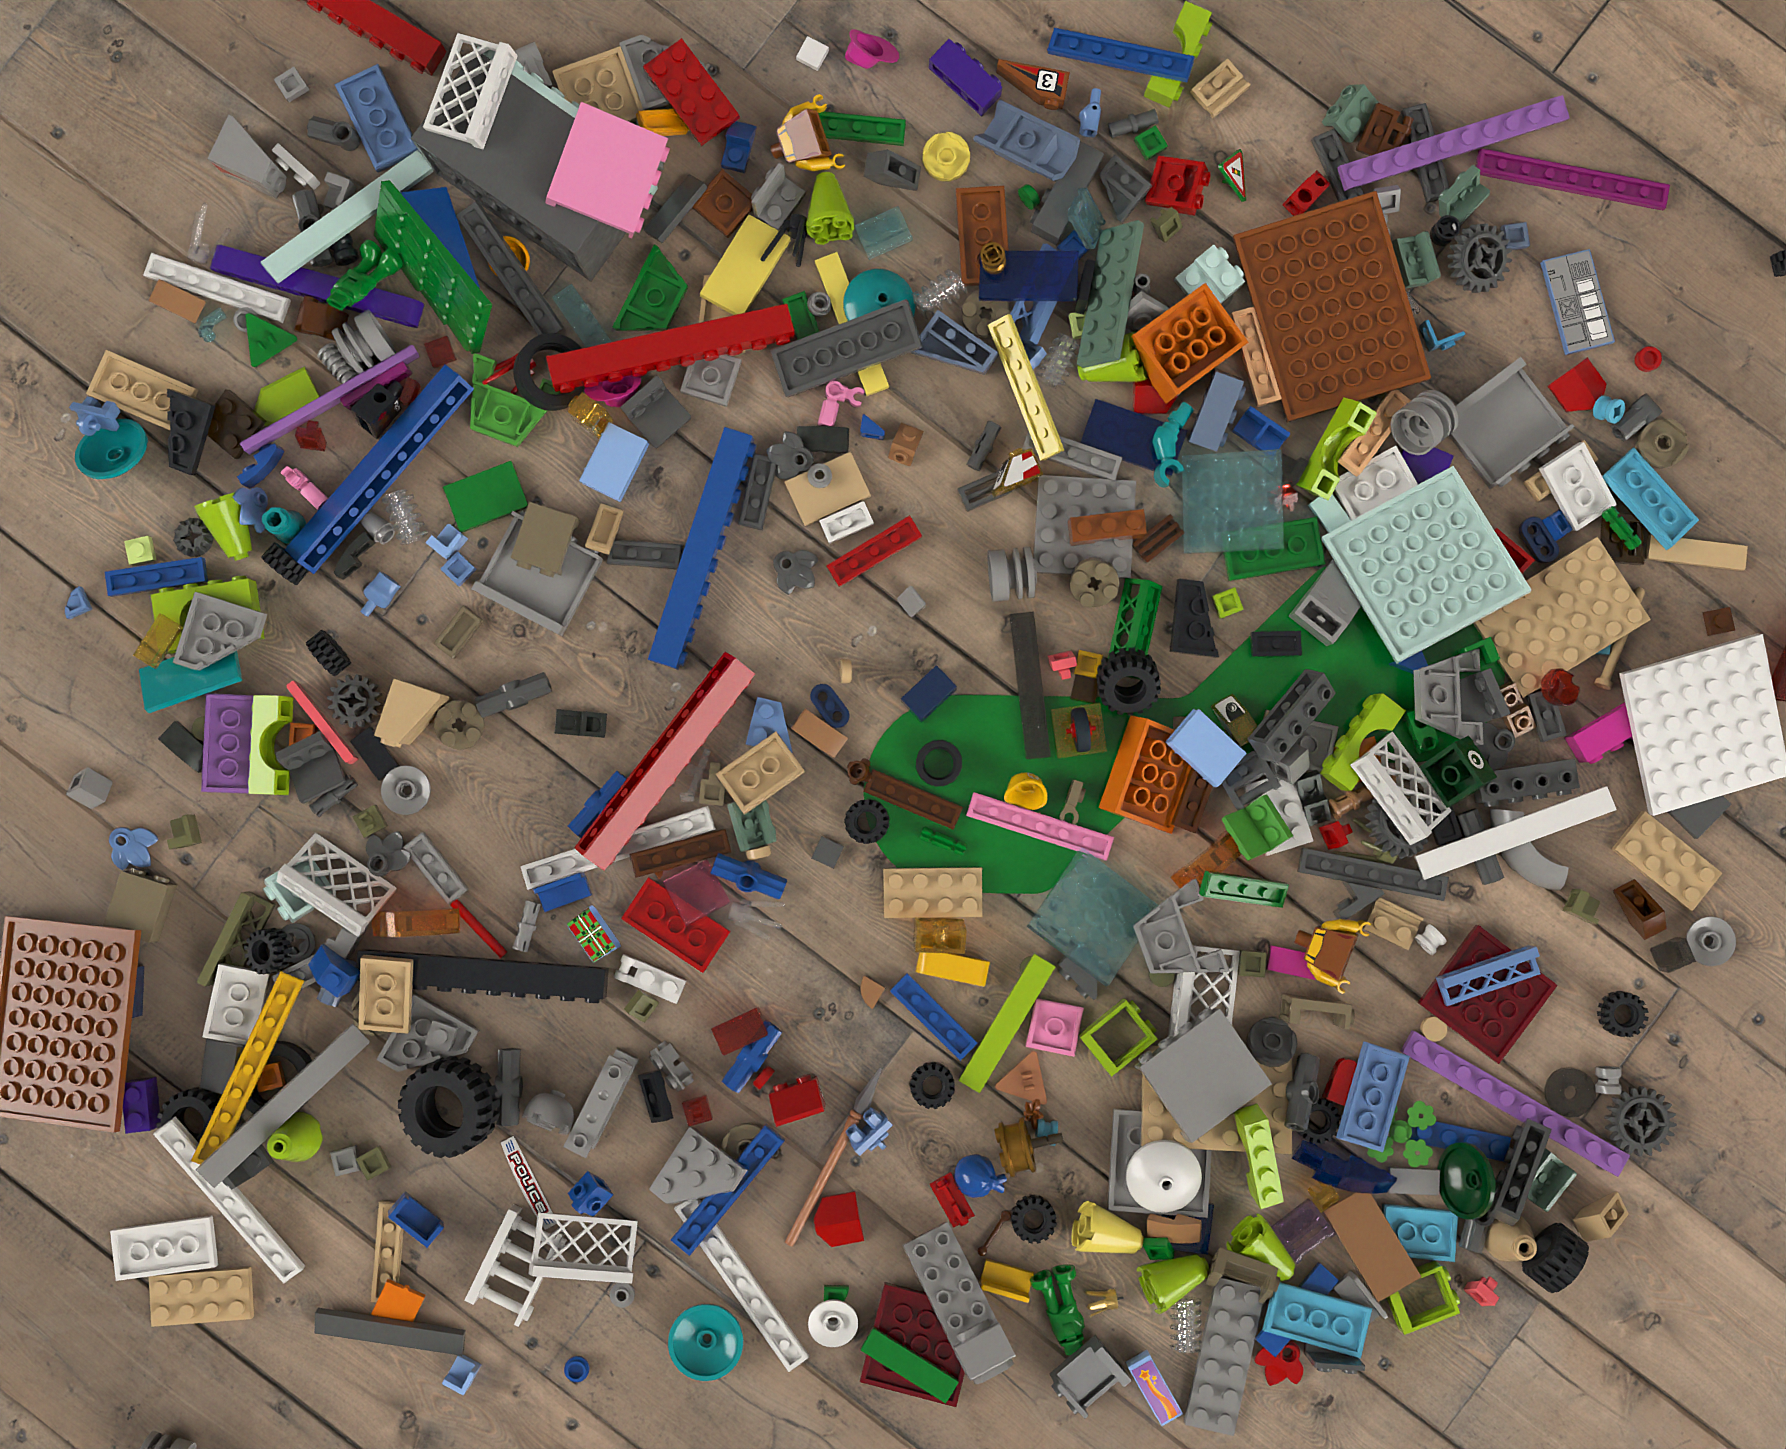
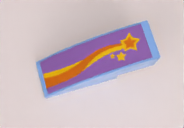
[1126,1350,1183,1426]

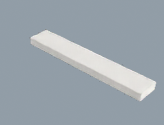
[143,253,291,323]

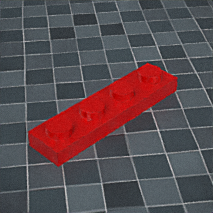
[826,515,922,587]

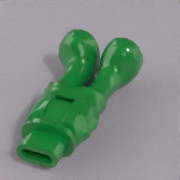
[326,240,403,310]
[1030,1264,1085,1355]

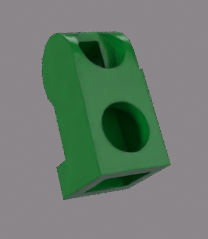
[1402,707,1439,755]

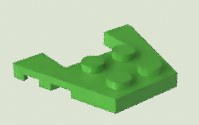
[470,353,562,447]

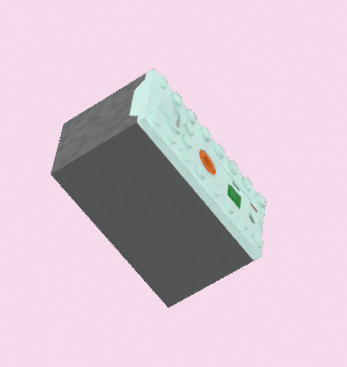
[411,46,658,282]

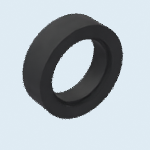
[513,333,585,411]
[245,1041,312,1114]

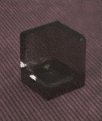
[1267,452,1309,487]
[1650,937,1696,973]

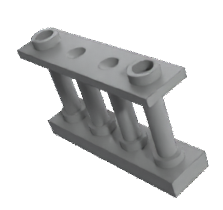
[563,1048,639,1158]

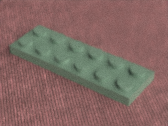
[1077,220,1144,368]

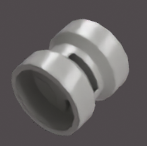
[1595,1066,1622,1094]

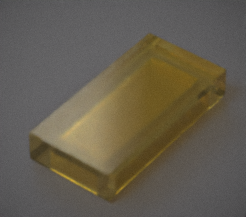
[133,613,183,669]

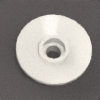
[808,1300,858,1347]

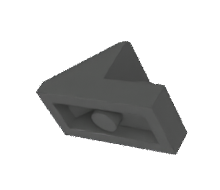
[1333,882,1385,919]

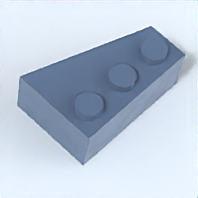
[911,310,999,375]
[1188,368,1246,452]

